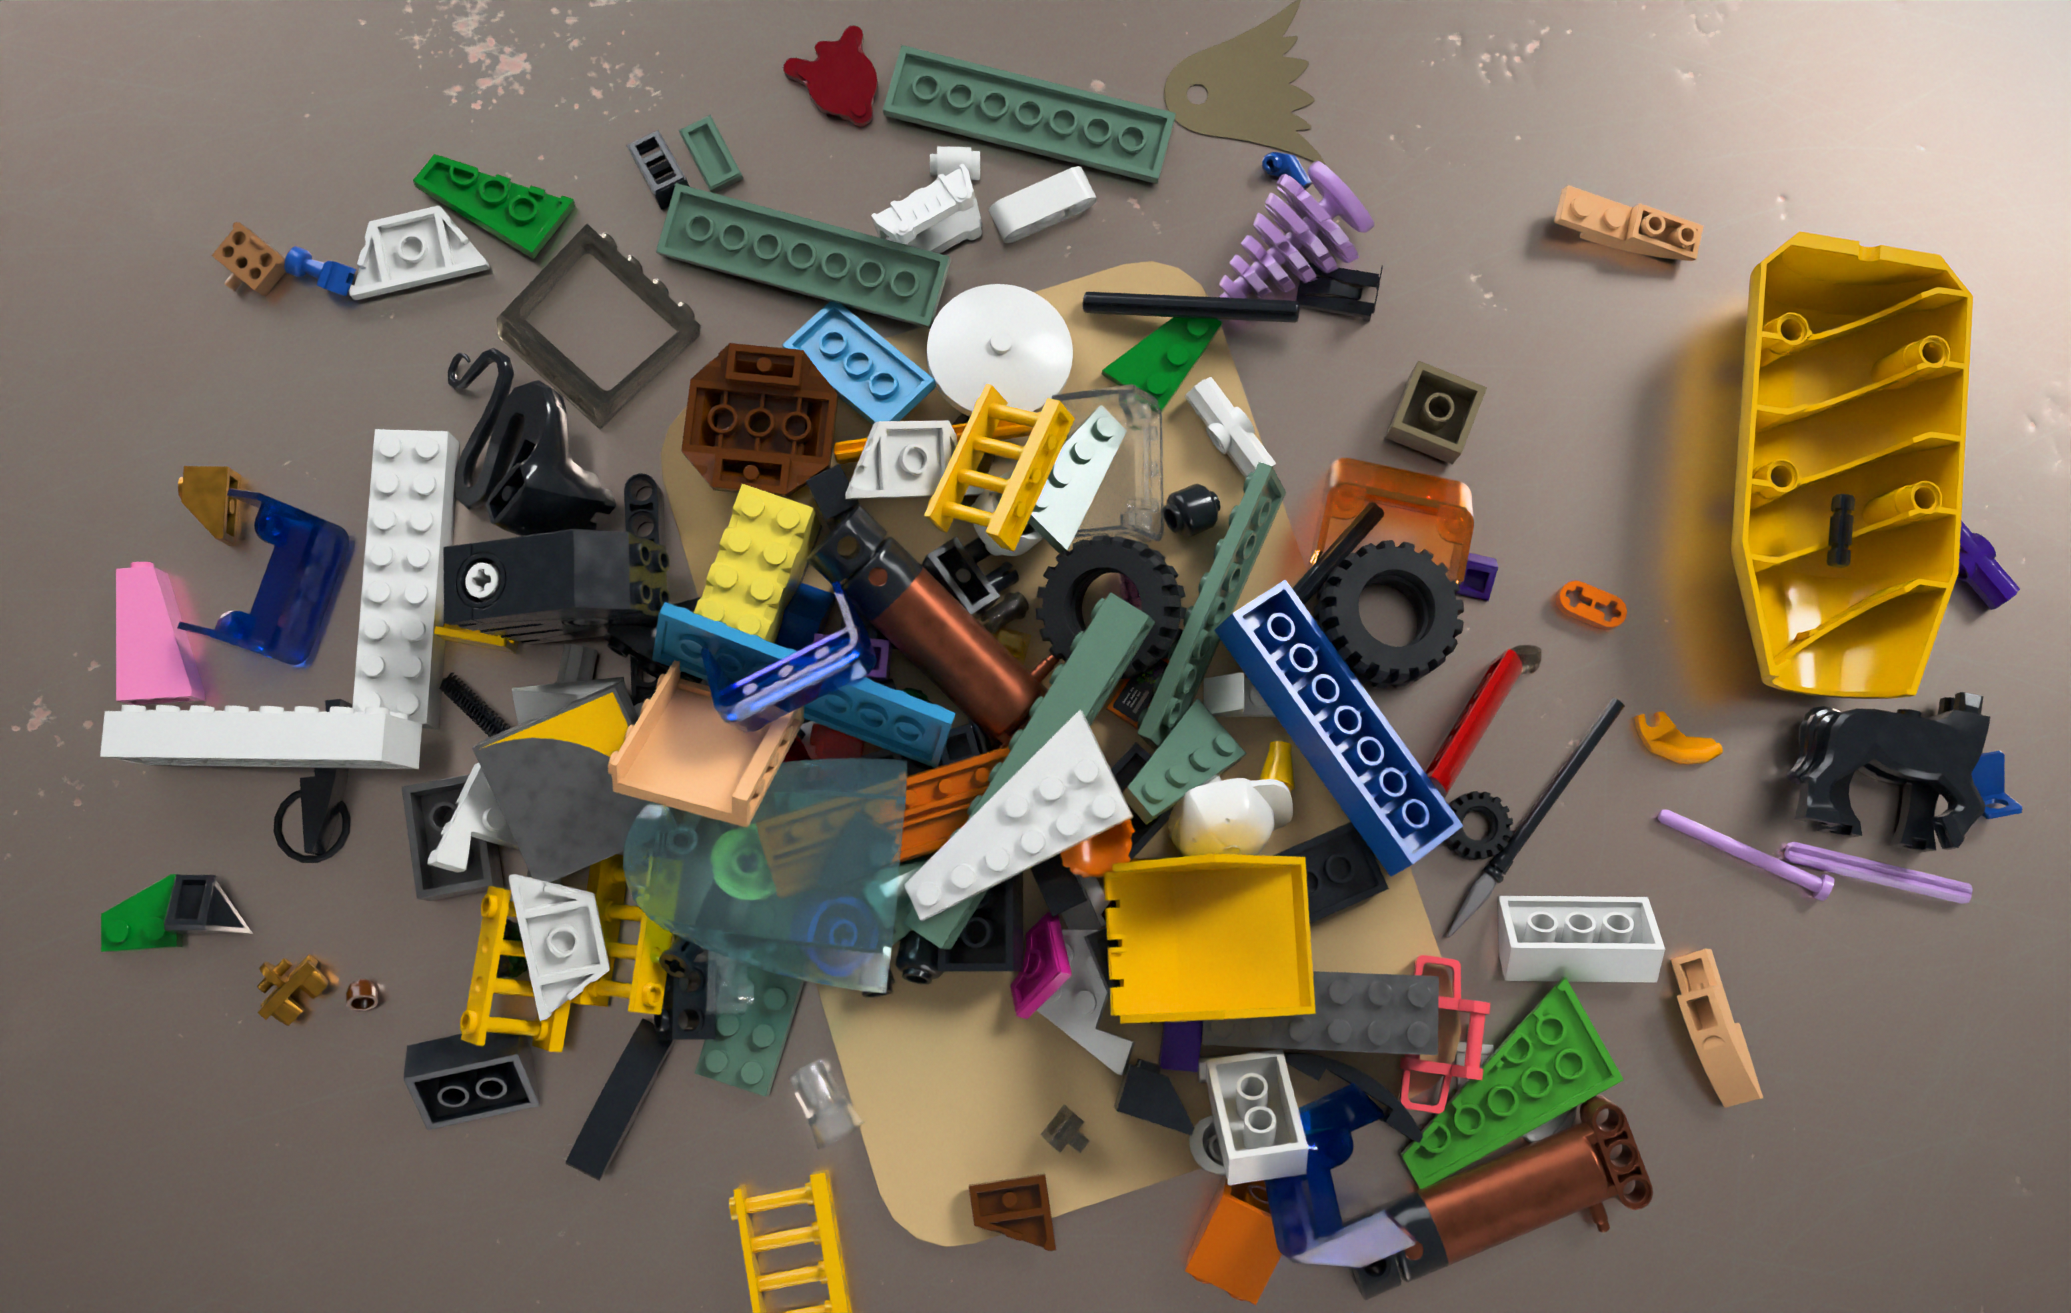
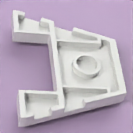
[427,763,561,885]
[1037,930,1135,1075]

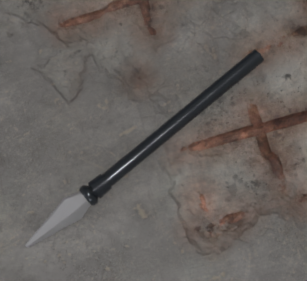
[1447,698,1625,938]

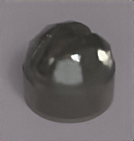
[1511,645,1542,674]

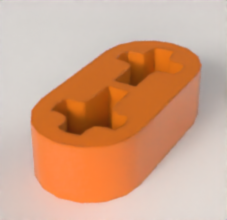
[1555,580,1627,630]

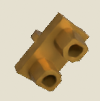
[257,954,328,1026]

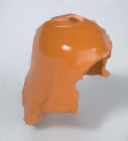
[1060,819,1135,878]

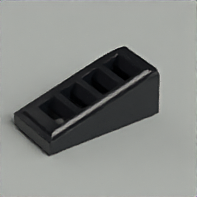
[627,130,690,210]

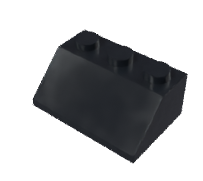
[403,1032,540,1130]

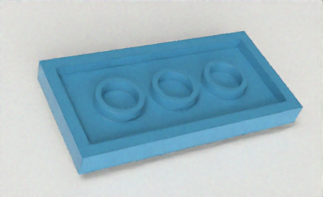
[782,301,936,425]

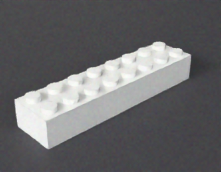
[352,429,460,729]
[100,705,422,769]

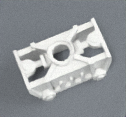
[871,164,983,254]

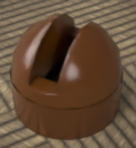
[346,978,378,1011]

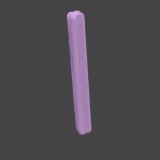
[1784,842,1973,904]

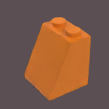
[1185,1175,1299,1305]

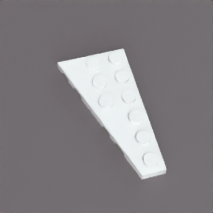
[904,710,1133,921]

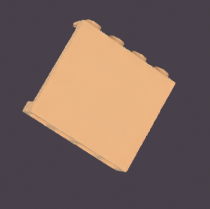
[608,660,804,828]

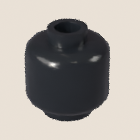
[1163,483,1221,537]
[895,930,943,984]

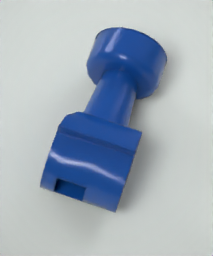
[284,246,356,296]

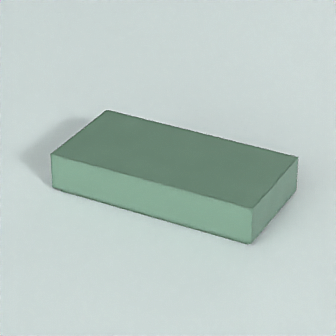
[679,115,743,193]

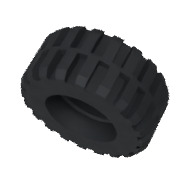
[1036,535,1187,679]
[1313,540,1464,689]

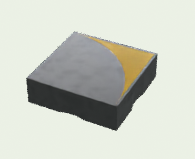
[472,681,684,882]

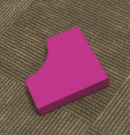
[1010,912,1072,1019]

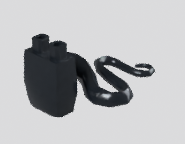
[448,348,616,536]

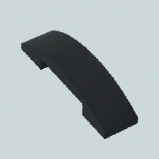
[1284,1053,1423,1143]

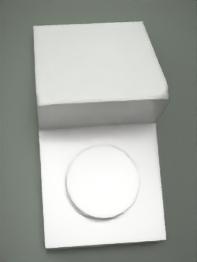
[1203,673,1276,717]

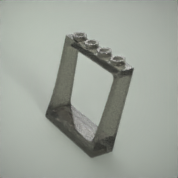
[496,224,701,430]

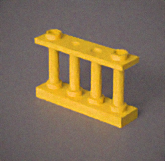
[924,384,1075,551]
[570,854,684,1015]
[460,886,571,1052]
[729,1170,852,1313]

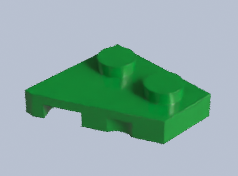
[101,874,182,952]

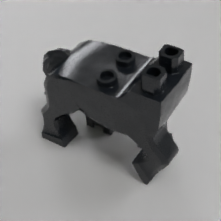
[1787,692,1990,852]

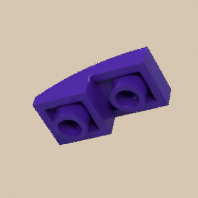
[1158,1020,1203,1072]

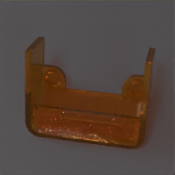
[1309,458,1474,586]

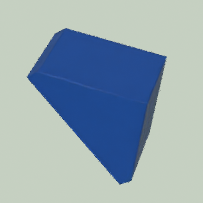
[777,583,837,658]

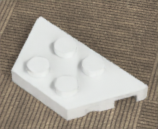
[349,205,490,301]
[845,420,985,499]
[509,874,610,1021]

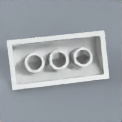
[1498,896,1665,982]

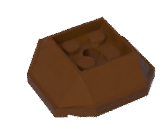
[681,343,838,498]

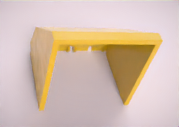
[1104,854,1316,1023]

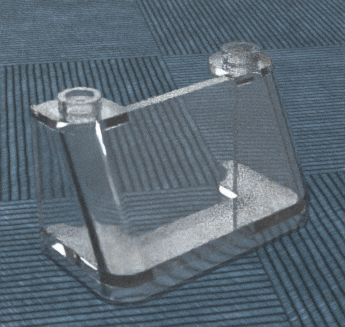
[1052,384,1164,543]

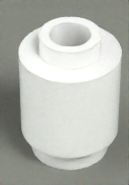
[930,146,980,180]

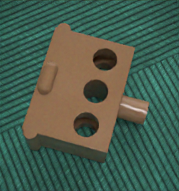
[211,222,286,297]

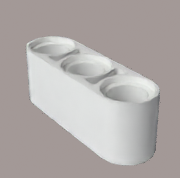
[989,166,1097,243]

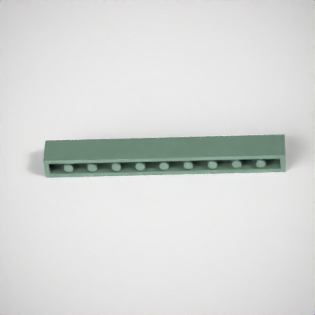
[903,592,1155,949]

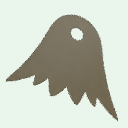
[1164,0,1326,165]

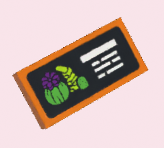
[1106,659,1169,730]

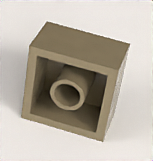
[1385,360,1487,464]

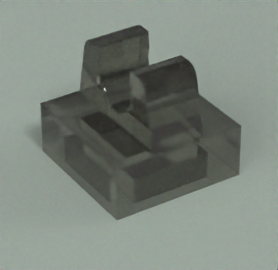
[1040,1104,1090,1153]

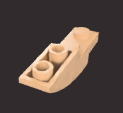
[1554,185,1703,261]
[1671,949,1763,1108]

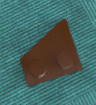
[969,1173,1056,1251]

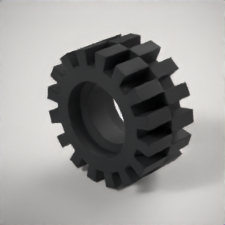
[1446,791,1513,860]

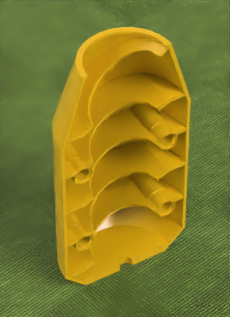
[1731,231,1973,699]

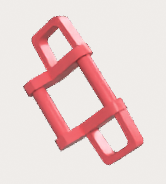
[1399,955,1491,1114]

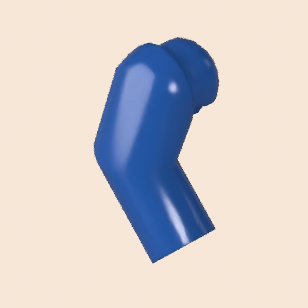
[1262,152,1312,190]

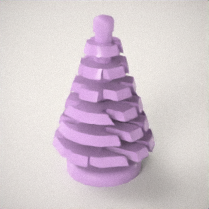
[1218,161,1374,321]

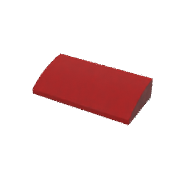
[1425,648,1522,798]

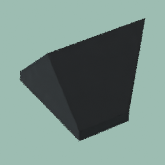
[164,875,253,934]

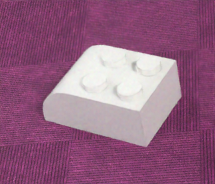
[1206,1049,1308,1185]

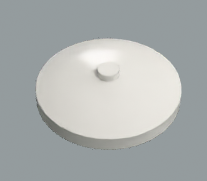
[927,284,1073,417]

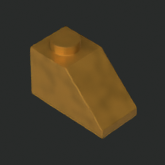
[178,466,241,546]

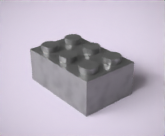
[401,774,504,901]

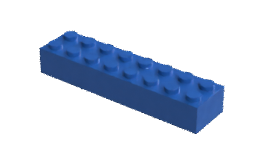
[1214,580,1464,877]

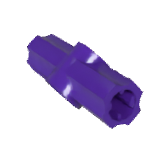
[1957,520,2020,610]

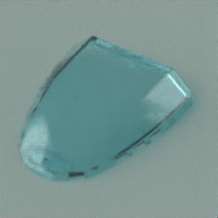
[623,758,907,993]

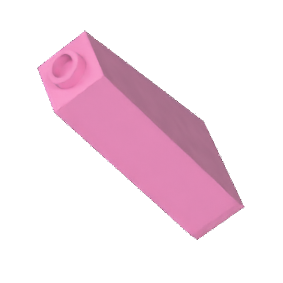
[116,562,205,705]

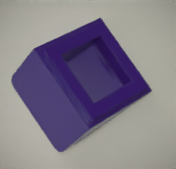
[1455,551,1498,601]

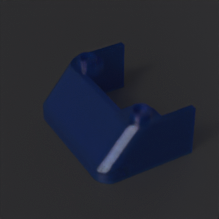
[177,488,349,665]
[700,581,876,732]
[1264,1083,1416,1268]

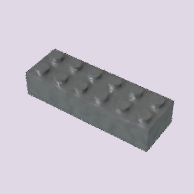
[1202,971,1439,1055]

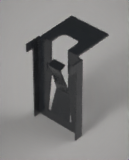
[1296,262,1383,321]

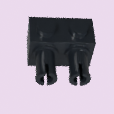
[921,537,1019,619]

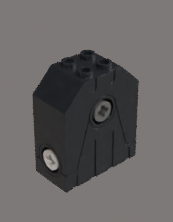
[443,529,671,645]

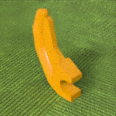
[1634,711,1723,764]

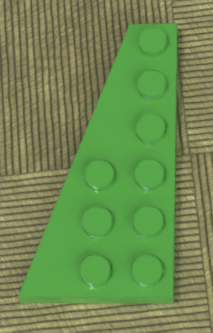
[1401,977,1624,1189]

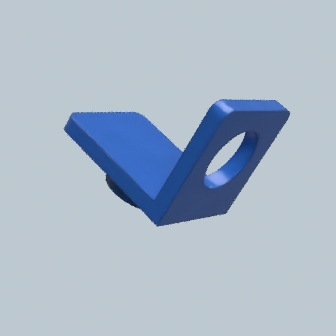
[1972,751,2022,819]

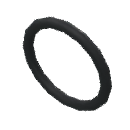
[273,790,350,863]

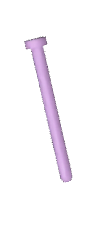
[1658,809,1834,902]

